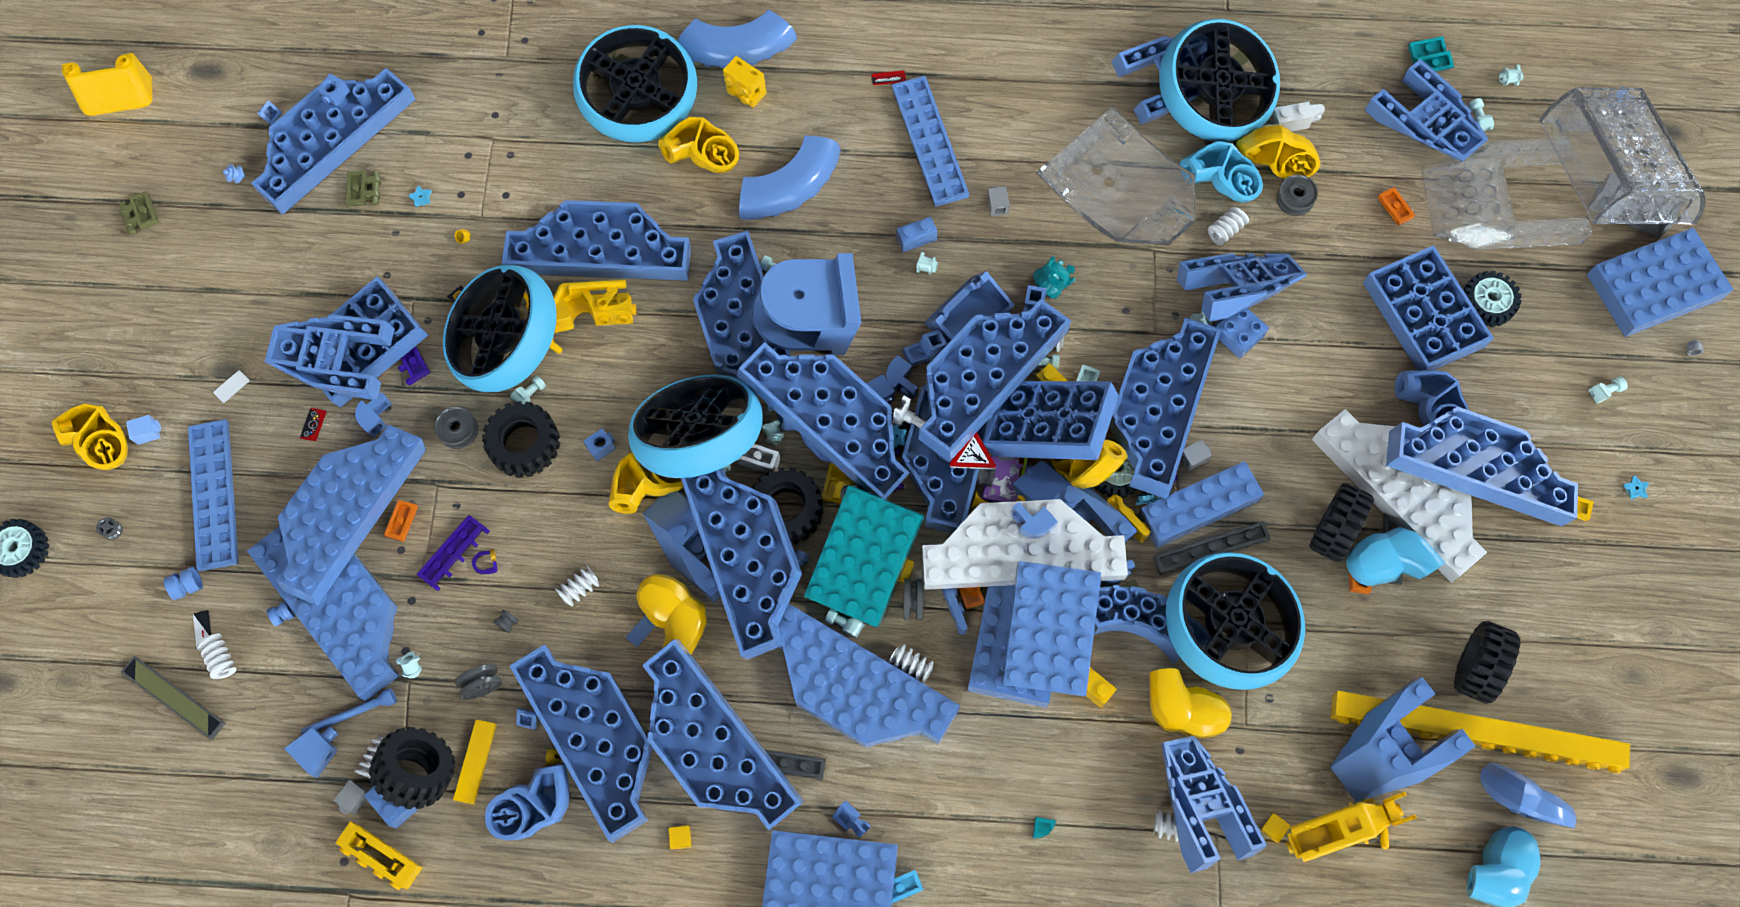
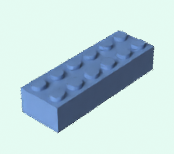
[1138,461,1264,548]

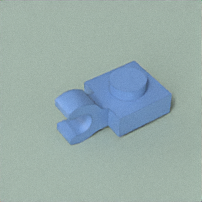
[832,800,871,837]

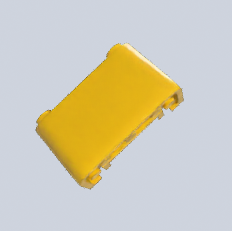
[62,53,152,116]

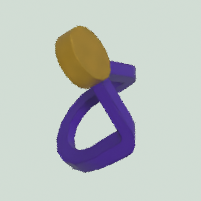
[472,549,498,575]

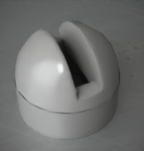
[1686,340,1704,356]

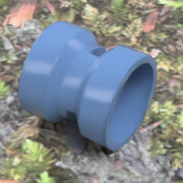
[267,601,295,627]

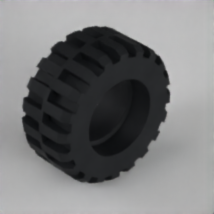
[482,401,560,478]
[752,467,823,544]
[1309,483,1374,562]
[1454,621,1521,704]
[369,727,456,809]

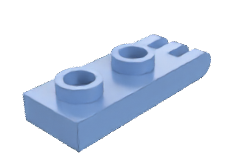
[941,588,967,635]

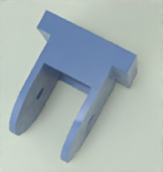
[752,253,861,355]

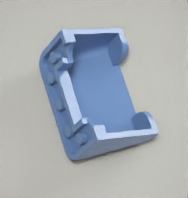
[925,271,1015,344]

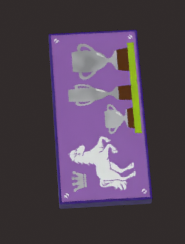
[982,455,1030,503]

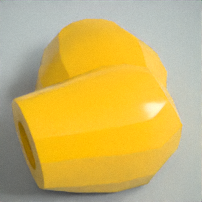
[658,117,739,173]
[1236,124,1320,179]
[51,404,128,470]
[1050,440,1128,489]
[608,452,684,514]
[636,574,707,655]
[1149,668,1232,738]

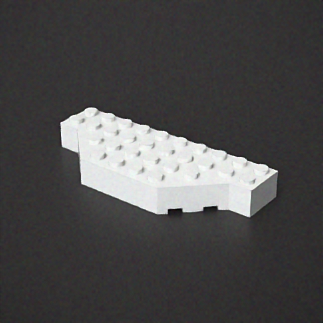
[1312,409,1487,583]
[922,499,1128,590]

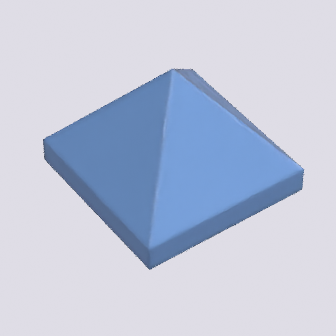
[257,100,282,125]
[516,708,537,730]

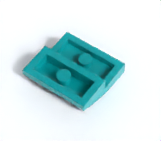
[1407,36,1454,72]

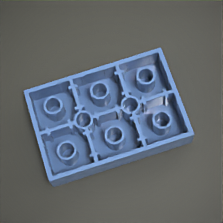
[1587,228,1734,337]
[1363,245,1494,370]
[322,276,428,408]
[983,381,1119,460]
[1001,561,1102,696]
[968,585,1051,708]
[762,830,898,907]

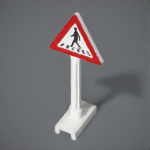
[892,396,997,469]

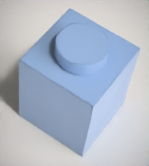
[126,415,161,445]

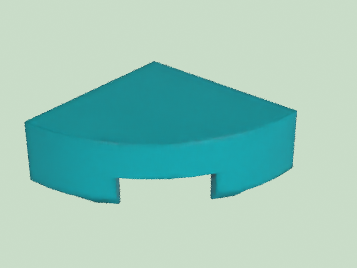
[1032,817,1056,839]

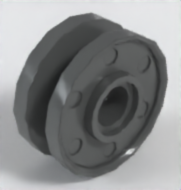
[1276,174,1318,216]
[434,407,479,449]
[903,578,923,620]
[455,664,502,700]

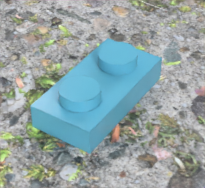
[892,870,924,904]

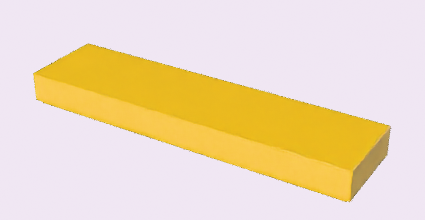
[453,720,497,805]

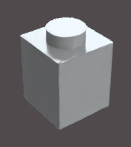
[987,186,1010,217]
[1181,440,1212,472]
[334,780,368,815]

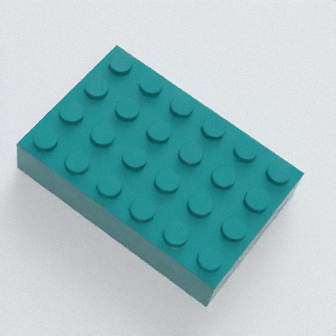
[804,486,925,628]

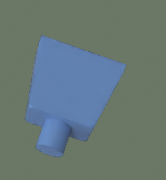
[285,726,339,778]

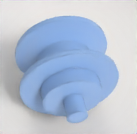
[223,164,245,183]

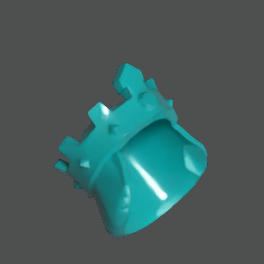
[1033,256,1075,299]

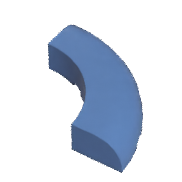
[678,9,797,68]
[739,135,841,220]
[1094,585,1211,664]

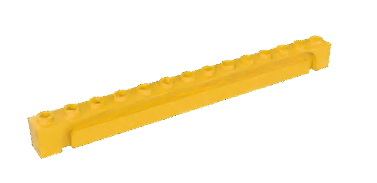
[1330,691,1630,773]

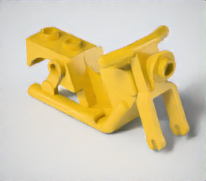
[523,279,637,354]
[1285,791,1417,862]

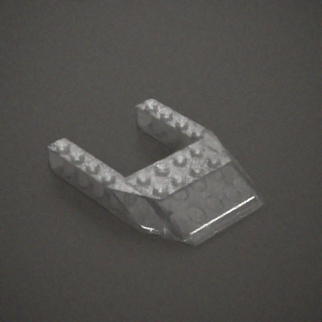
[1422,137,1592,250]

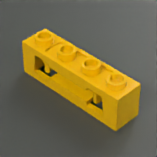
[335,821,423,890]

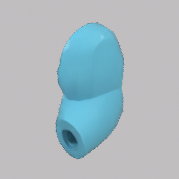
[1179,141,1263,203]
[1346,527,1445,586]
[1466,826,1541,907]

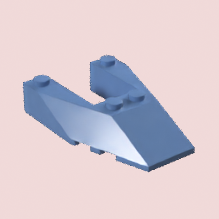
[1111,36,1220,125]
[1365,59,1488,162]
[1177,253,1307,321]
[265,314,395,400]
[1012,460,1137,543]
[643,490,720,603]
[1330,677,1476,802]
[1161,736,1267,873]

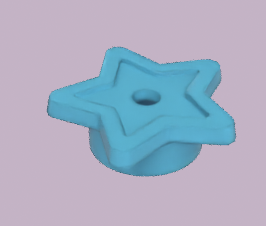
[409,186,432,207]
[893,424,907,449]
[1623,476,1649,499]
[1135,493,1160,505]

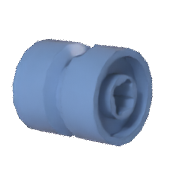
[163,566,203,600]

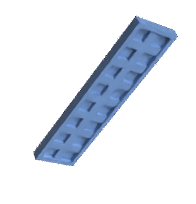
[892,76,969,207]
[188,419,239,572]

